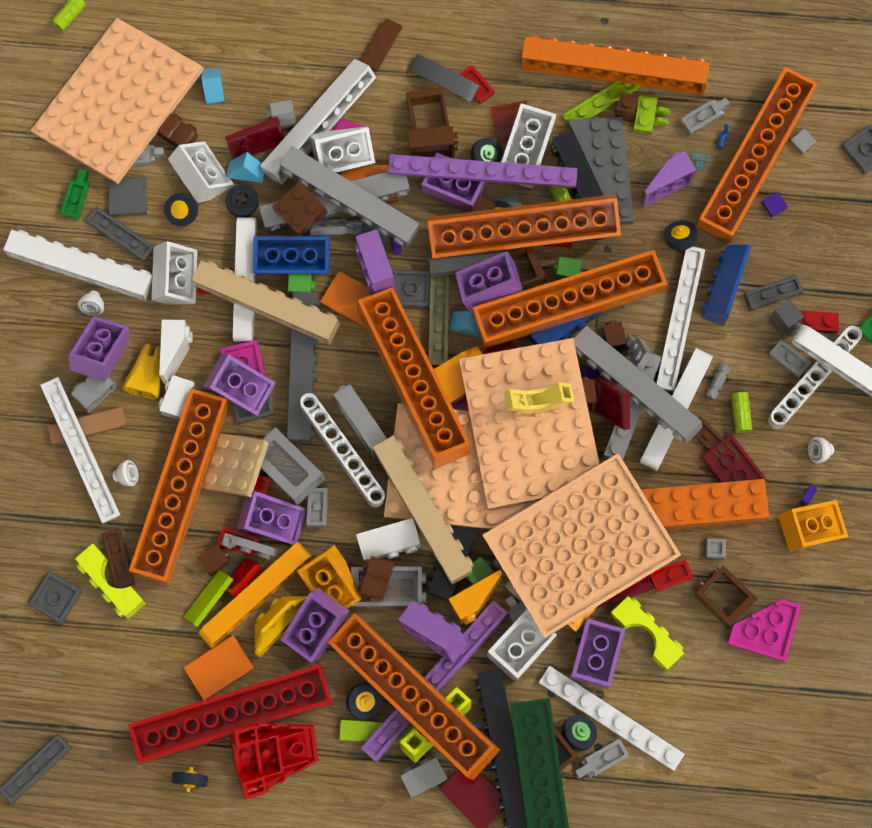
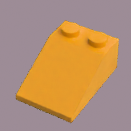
[434,346,483,404]
[778,500,848,553]
[297,545,361,608]
[449,570,502,626]

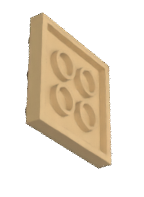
[202,433,269,497]

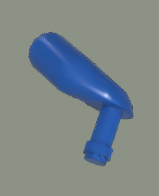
[717,124,730,149]

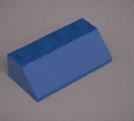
[253,236,331,274]
[701,244,752,326]

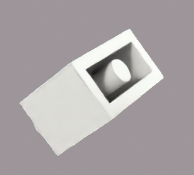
[158,375,197,421]

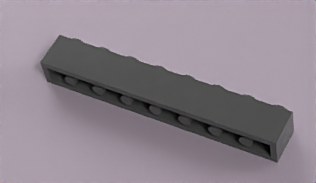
[287,292,320,444]

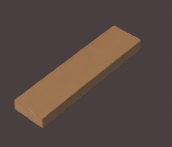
[48,407,127,446]

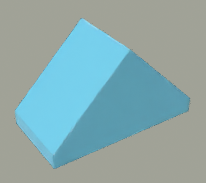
[202,67,225,105]
[226,152,265,183]
[448,311,481,339]

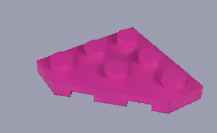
[727,599,801,662]

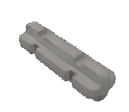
[706,364,731,399]

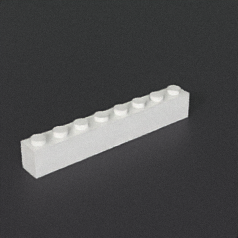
[260,59,376,185]
[3,230,152,301]

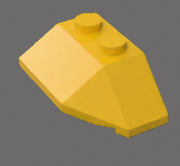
[255,596,307,658]

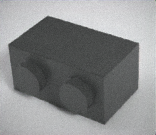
[769,299,804,338]

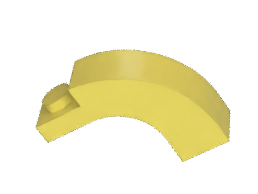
[504,382,575,414]

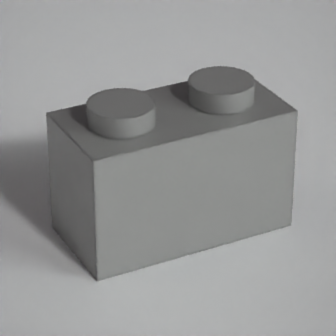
[401,756,447,799]

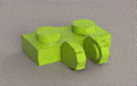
[633,95,670,134]

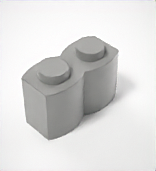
[267,100,296,129]
[71,376,117,413]

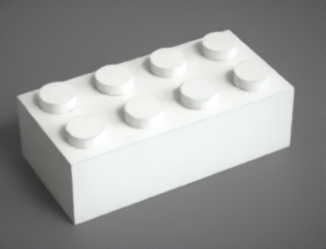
[501,103,556,189]

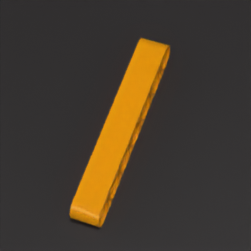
[198,542,312,648]

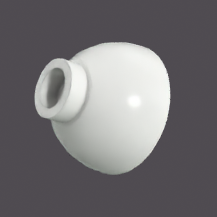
[78,291,104,316]
[808,437,834,464]
[113,460,139,487]

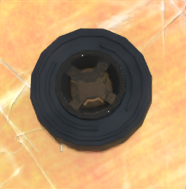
[225,184,259,218]

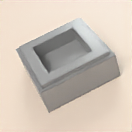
[790,128,817,155]
[705,538,726,559]

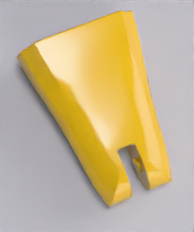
[122,343,161,400]

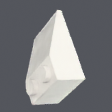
[310,126,375,172]
[159,320,193,385]
[486,609,557,683]

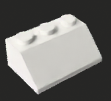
[168,141,234,203]
[152,241,197,304]
[356,518,420,563]

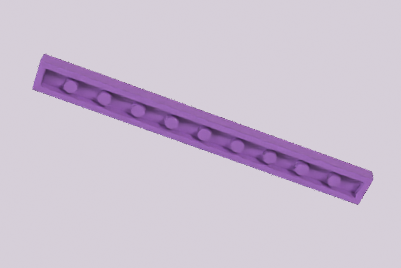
[388,154,577,188]
[361,601,508,763]

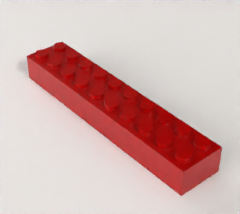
[128,664,333,765]

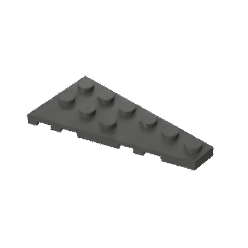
[567,117,634,224]

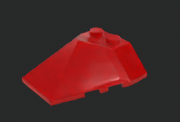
[230,724,318,800]

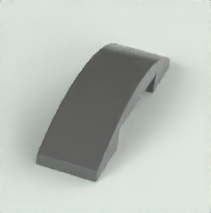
[409,54,480,102]

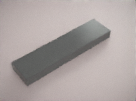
[85,206,154,263]
[429,250,504,277]
[0,734,72,805]

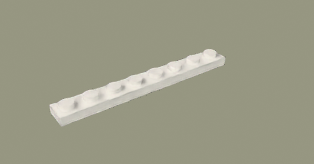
[656,247,705,393]
[41,377,121,524]
[539,666,684,771]

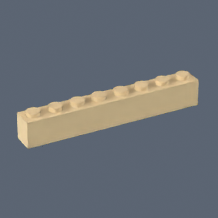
[191,260,340,345]
[373,436,474,585]

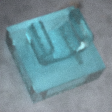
[691,152,711,171]

